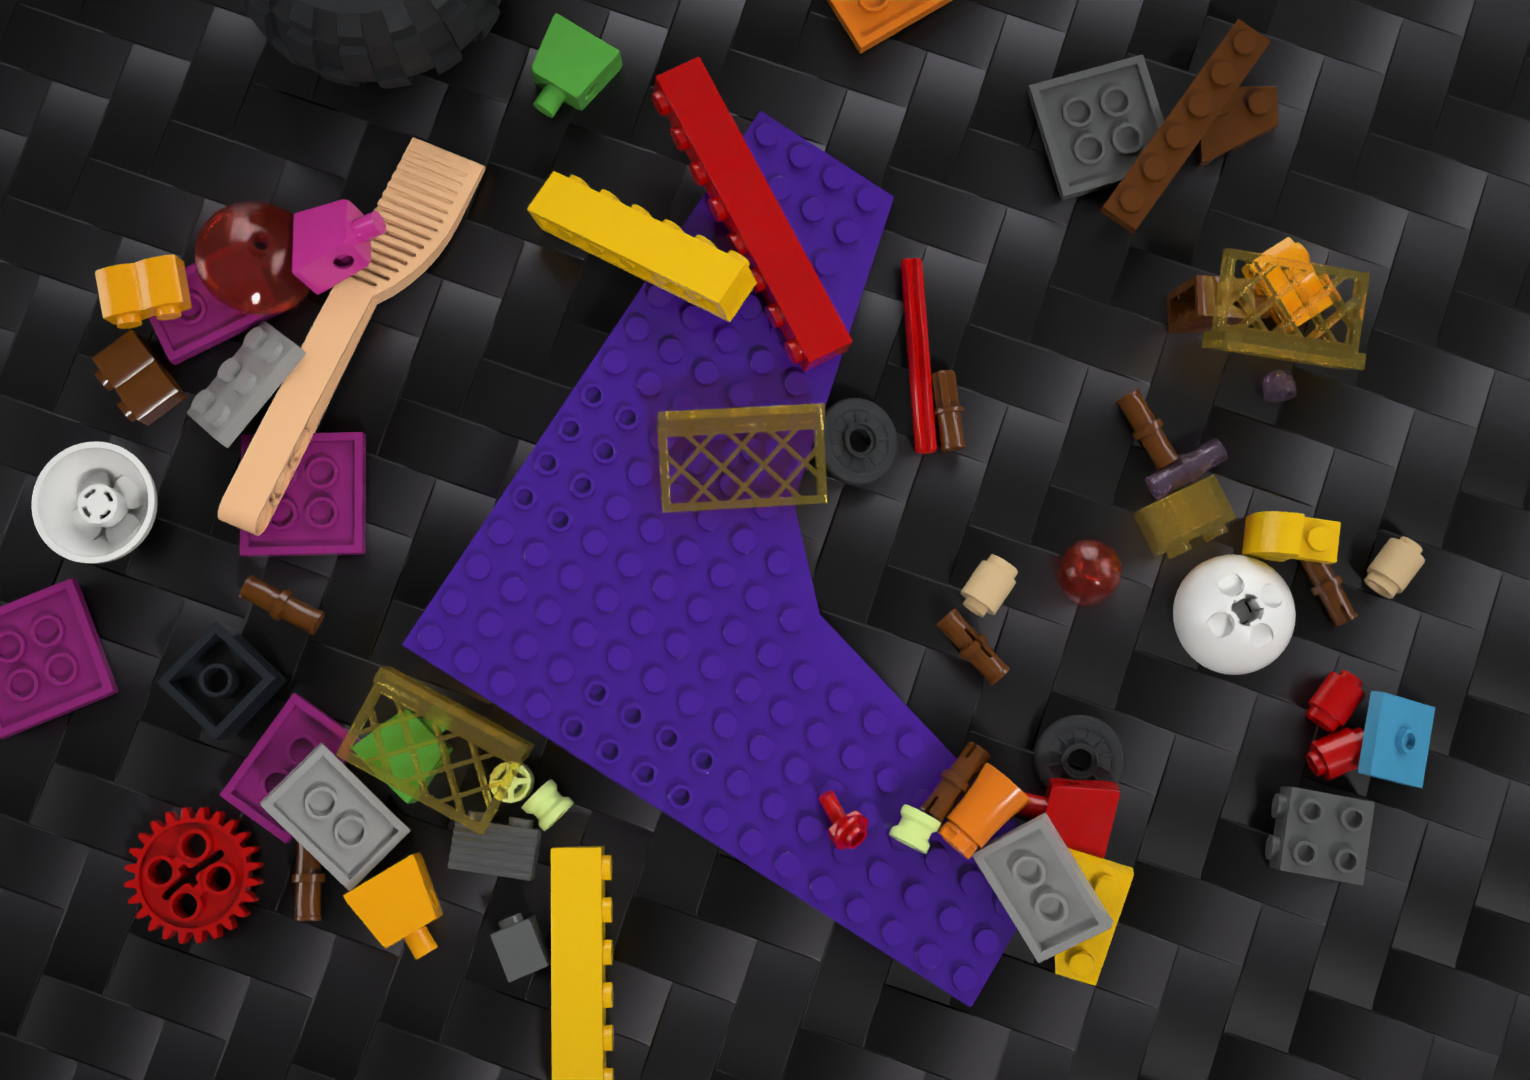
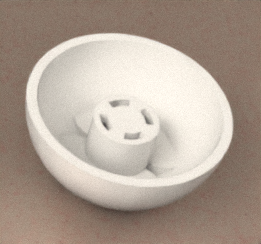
[32,441,158,564]
[1173,554,1296,675]

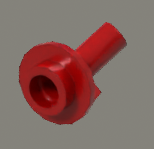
[818,790,869,850]

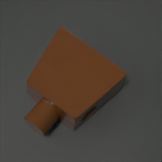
[1167,275,1271,333]

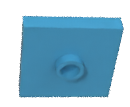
[1358,691,1435,788]

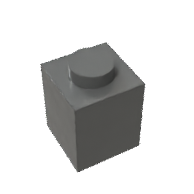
[490,912,551,982]

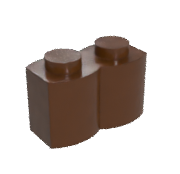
[92,329,187,426]

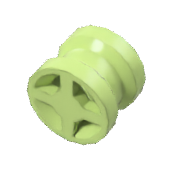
[489,761,535,803]
[521,779,574,831]
[889,804,941,854]

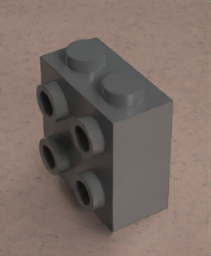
[1265,786,1375,886]

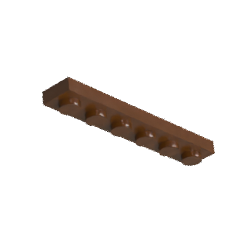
[1100,19,1271,234]

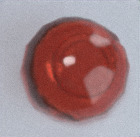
[1058,540,1122,605]

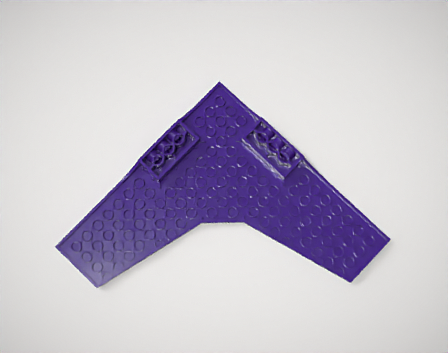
[402,111,1020,1007]

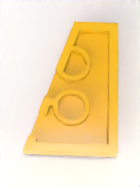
[1055,848,1134,986]

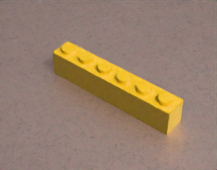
[527,171,757,322]
[551,846,614,1080]

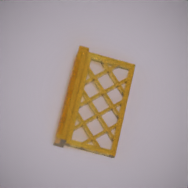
[1201,248,1370,370]
[655,403,828,513]
[336,666,534,835]

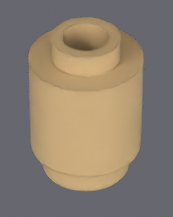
[1364,536,1425,599]
[960,554,1018,617]

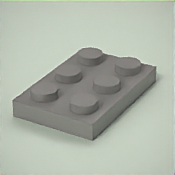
[186,320,306,448]
[259,743,411,891]
[972,812,1113,963]

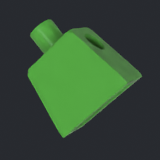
[531,13,623,118]
[351,702,457,804]

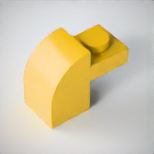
[1242,511,1341,564]

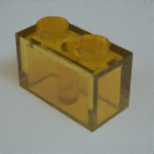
[1133,474,1236,559]

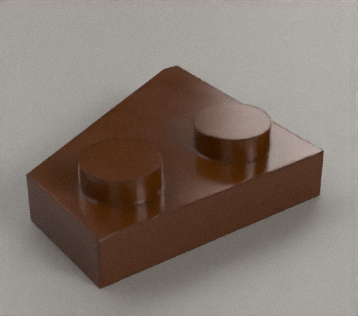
[1197,86,1279,166]

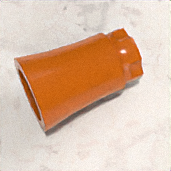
[937,763,1031,860]

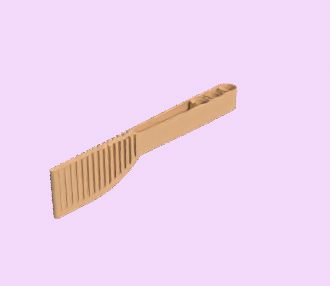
[218,137,486,536]

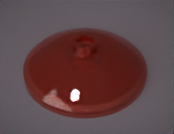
[194,201,311,315]

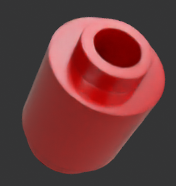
[1305,670,1366,733]
[1306,727,1364,781]

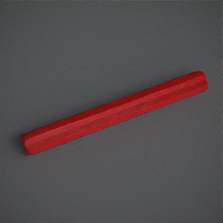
[901,258,937,454]

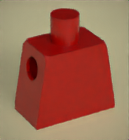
[1017,777,1121,859]

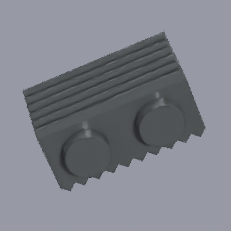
[448,811,542,881]

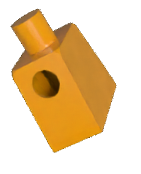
[343,852,443,960]

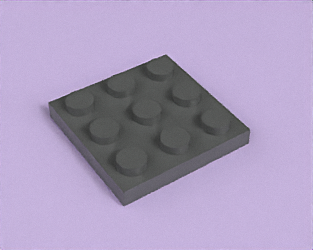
[1027,54,1164,201]

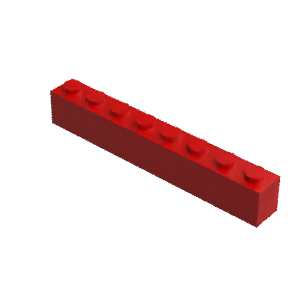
[651,57,853,372]

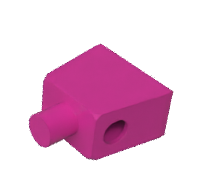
[292,199,386,295]

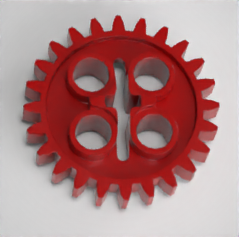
[124,807,264,944]

